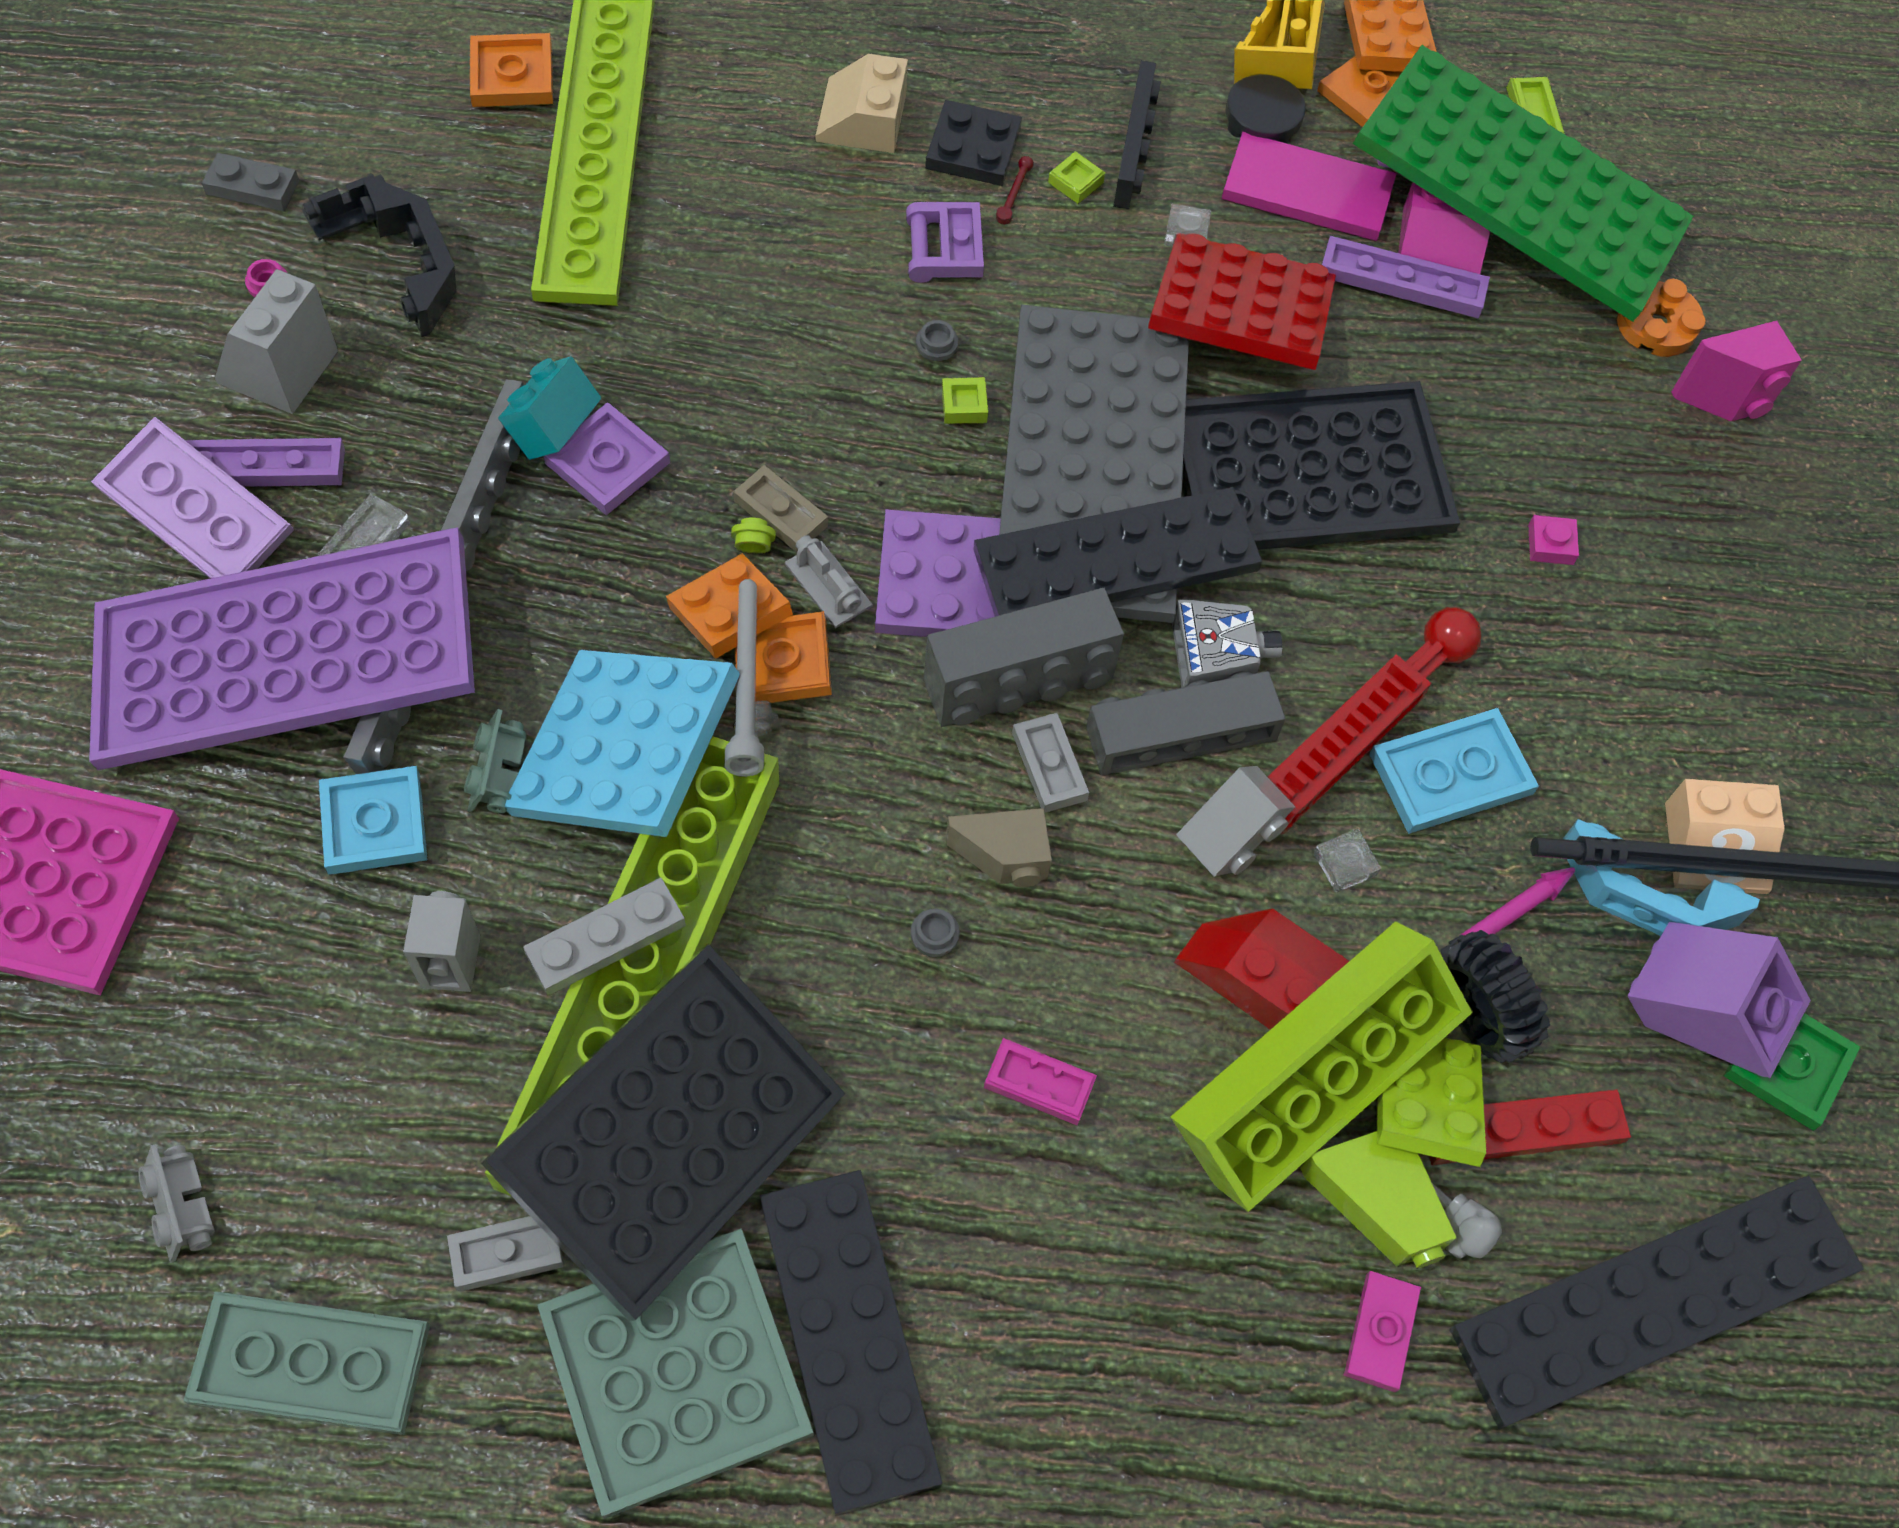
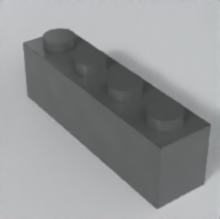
[1086,671,1285,776]

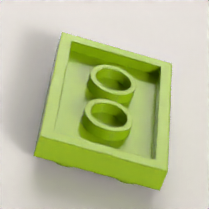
[1377,1038,1486,1167]

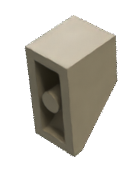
[946,808,1052,887]

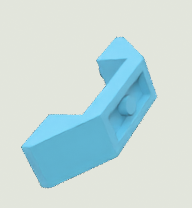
[1563,819,1760,936]

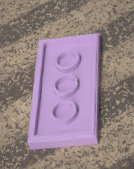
[91,417,294,579]

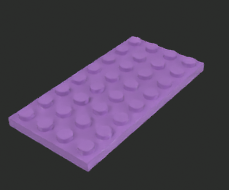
[89,527,475,770]

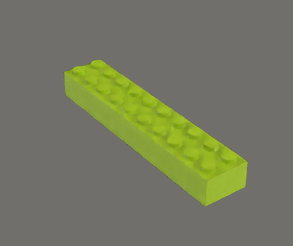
[485,736,779,1196]

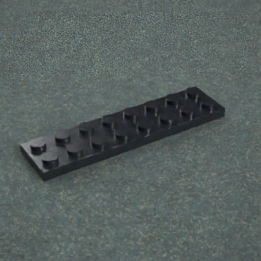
[1449,1175,1864,1430]

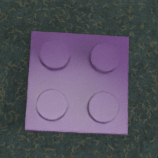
[544,402,670,515]

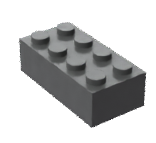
[923,588,1124,727]

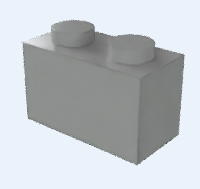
[1176,766,1295,876]
[403,891,481,992]

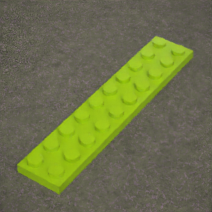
[531,0,655,306]

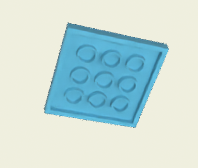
[505,650,740,837]

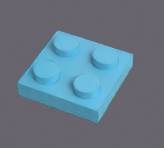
[319,766,427,875]

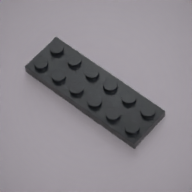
[973,487,1262,617]
[760,1170,943,1517]

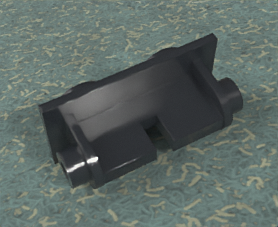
[302,173,385,241]

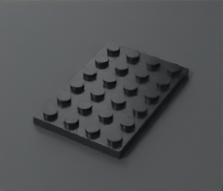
[1182,381,1460,550]
[481,944,845,1321]

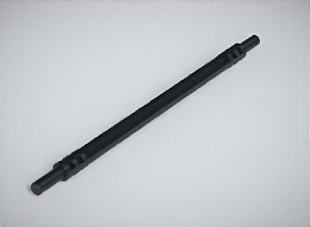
[1530,836,1899,889]

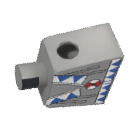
[1172,600,1282,688]

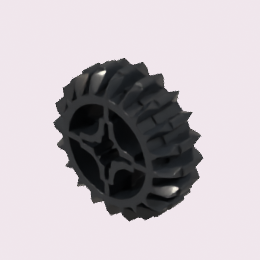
[1441,930,1550,1063]

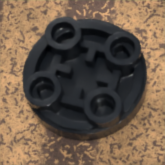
[1225,74,1306,144]

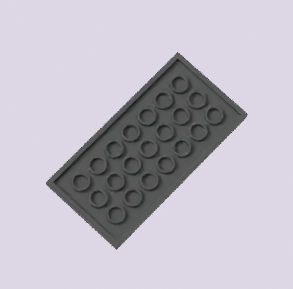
[999,304,1189,623]

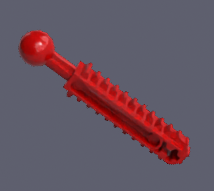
[1268,607,1482,834]

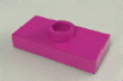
[984,1038,1097,1126]
[1344,1271,1421,1392]

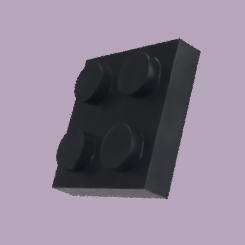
[925,100,1022,186]

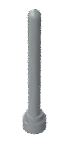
[725,579,764,776]

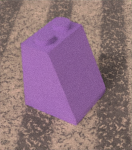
[1627,922,1811,1078]

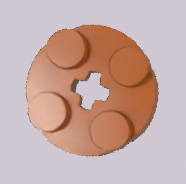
[1617,278,1706,357]

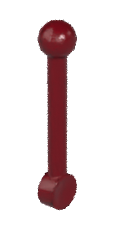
[996,156,1034,225]

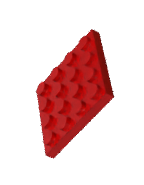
[1148,233,1336,370]

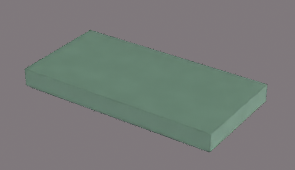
[183,1291,430,1435]

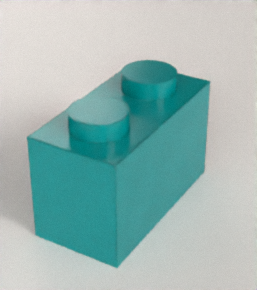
[498,356,601,460]

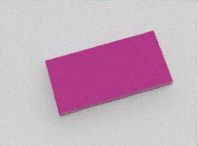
[1221,132,1397,241]

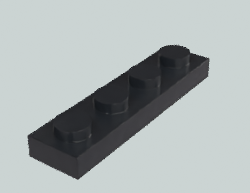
[1113,60,1161,209]

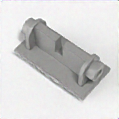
[785,535,873,628]
[139,1144,215,1263]

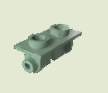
[464,709,527,813]

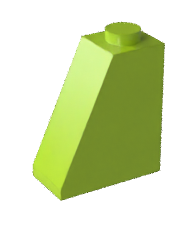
[1300,1131,1457,1268]

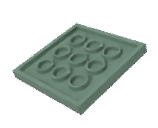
[537,1228,814,1519]

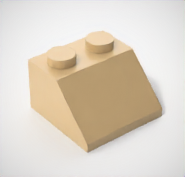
[815,54,908,153]

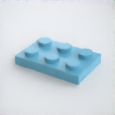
[1369,708,1539,834]

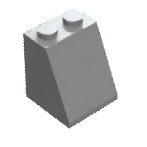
[215,269,338,414]

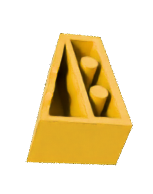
[1234,0,1325,89]

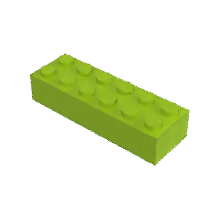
[1170,921,1472,1212]

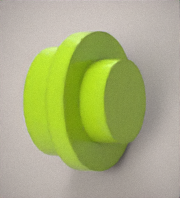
[731,518,776,553]

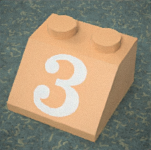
[1665,779,1784,894]

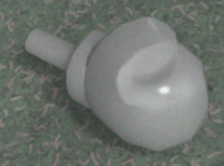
[1431,1182,1502,1259]

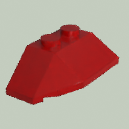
[1174,908,1349,1030]

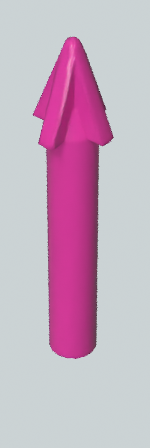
[1460,867,1575,935]

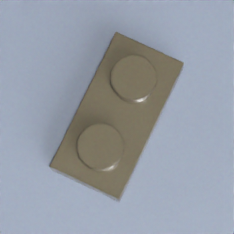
[733,465,828,553]

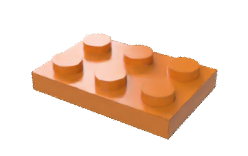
[1344,0,1437,72]

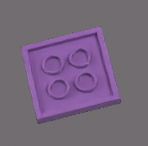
[875,509,1000,637]

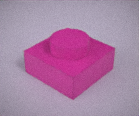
[1528,515,1579,565]

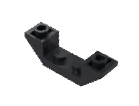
[359,177,457,337]

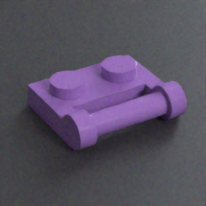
[906,202,984,283]

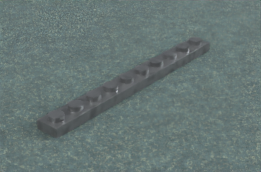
[343,379,524,774]

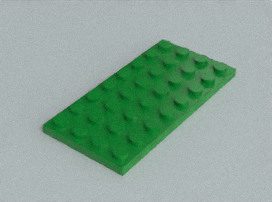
[1353,45,1694,322]

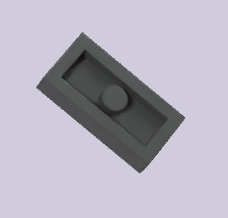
[202,153,299,211]

